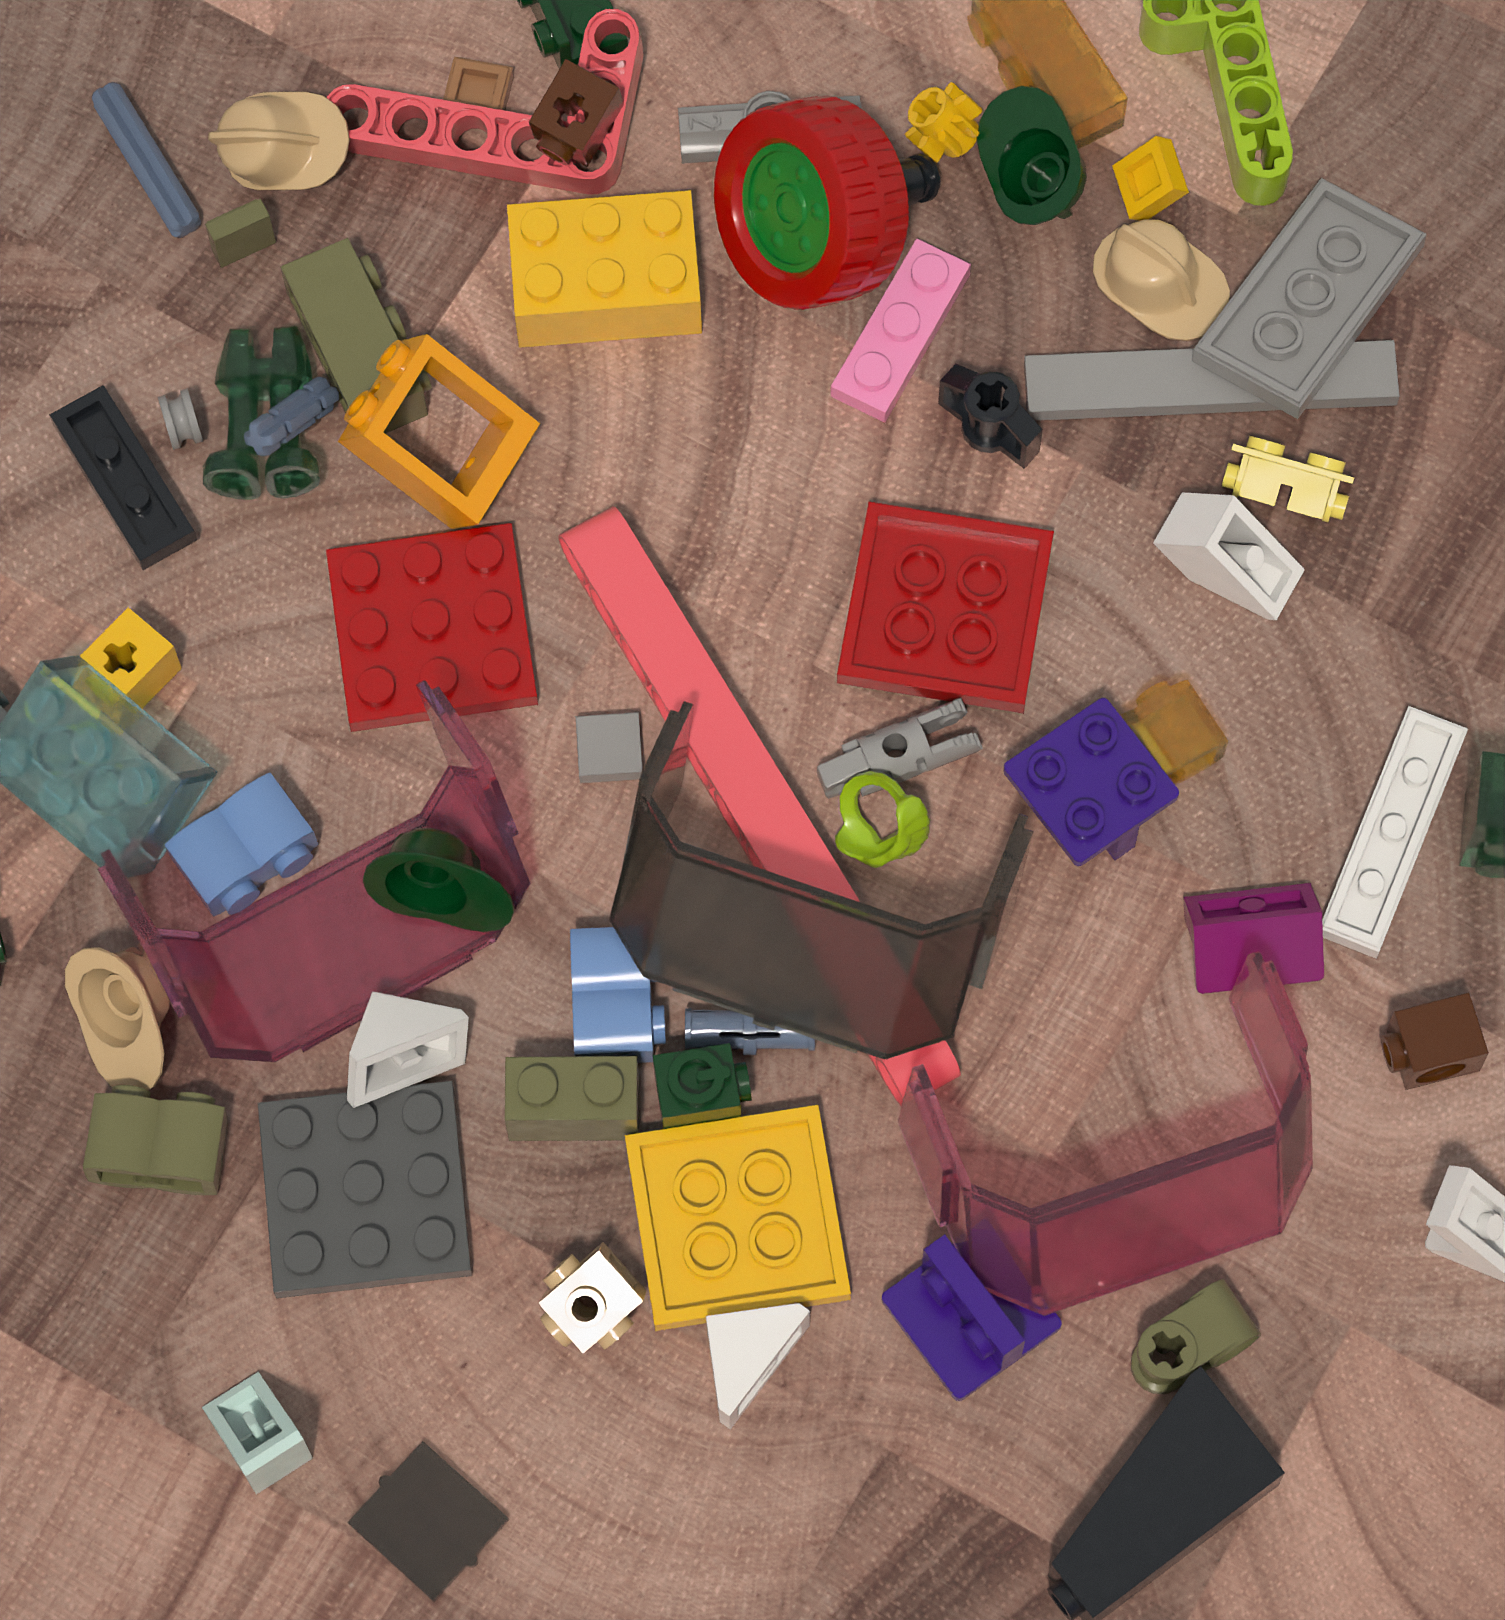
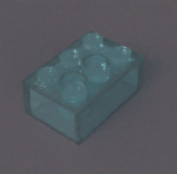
[0,655,218,881]

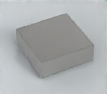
[575,712,643,783]

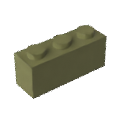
[280,238,432,434]

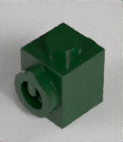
[652,1043,752,1129]

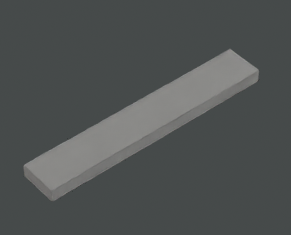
[1024,340,1400,421]

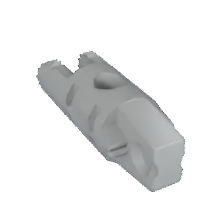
[817,698,983,799]

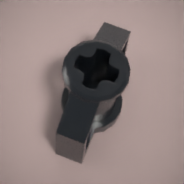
[938,363,1043,469]

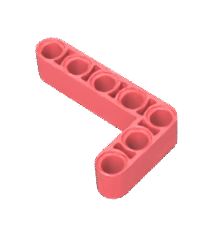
[326,9,643,194]

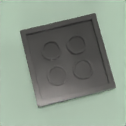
[258,1081,472,1299]

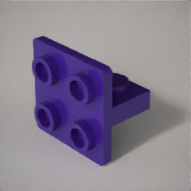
[1003,698,1179,866]
[882,1222,1062,1401]

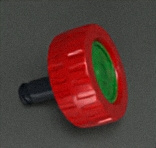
[714,96,941,310]

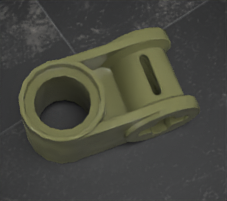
[1131,1279,1261,1394]

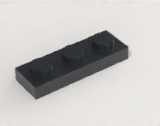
[49,385,197,570]

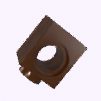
[1381,992,1489,1090]

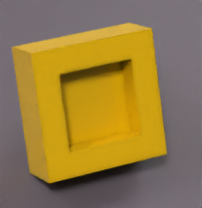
[1112,136,1189,221]

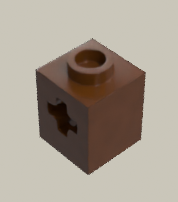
[529,59,624,167]

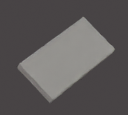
[1192,178,1427,419]

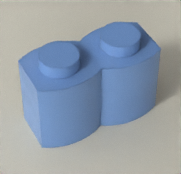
[165,772,318,917]
[570,926,666,1063]

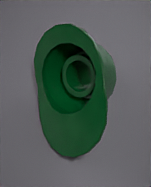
[977,86,1087,225]
[362,828,515,932]

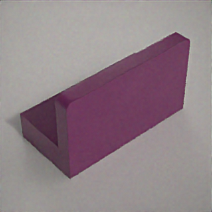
[1183,883,1324,994]

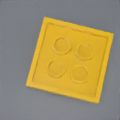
[625,1105,851,1331]

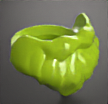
[835,771,931,868]

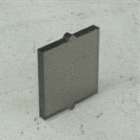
[348,1441,509,1602]

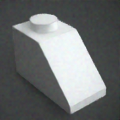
[1153,492,1305,620]

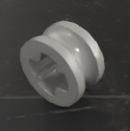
[158,388,203,450]

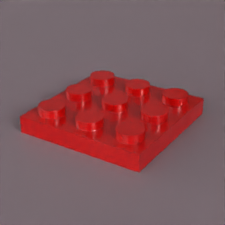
[837,502,1054,714]
[326,523,538,732]

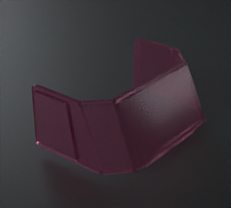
[97,680,531,1062]
[898,951,1313,1316]

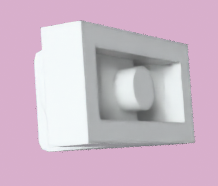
[1425,1165,1505,1282]

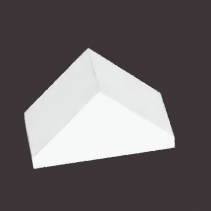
[347,991,469,1108]
[706,1303,810,1430]

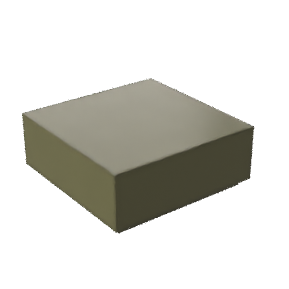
[205,199,276,268]

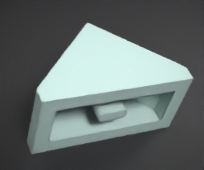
[202,1372,313,1494]

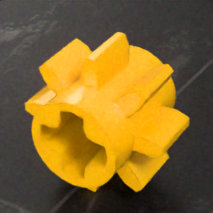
[905,82,982,163]

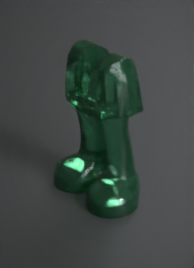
[203,326,321,500]

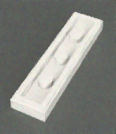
[1322,706,1468,959]

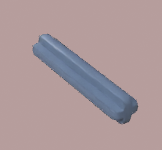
[92,82,201,238]

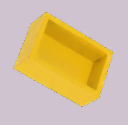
[507,190,702,348]

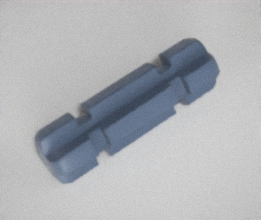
[244,377,339,456]

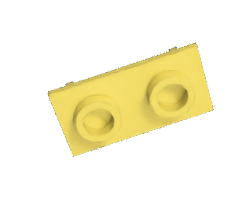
[1222,436,1354,523]

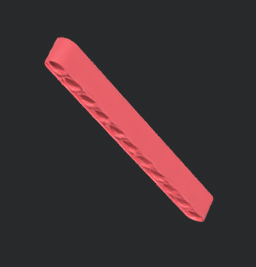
[558,506,961,1108]

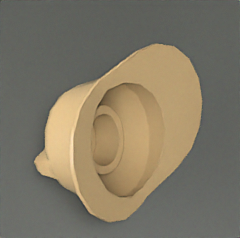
[208,92,350,190]
[1093,219,1230,341]
[65,947,170,1090]

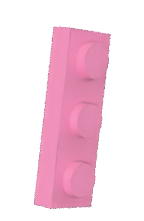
[831,238,971,423]

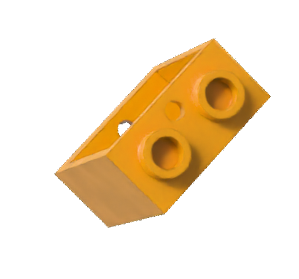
[338,334,540,529]

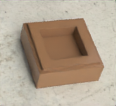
[443,57,514,111]

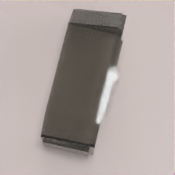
[609,701,1034,1060]

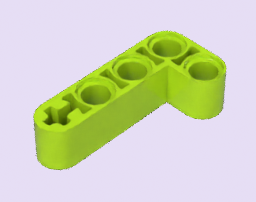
[1139,0,1293,206]

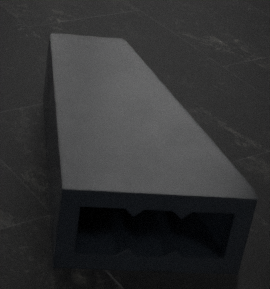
[1047,1367,1285,1620]

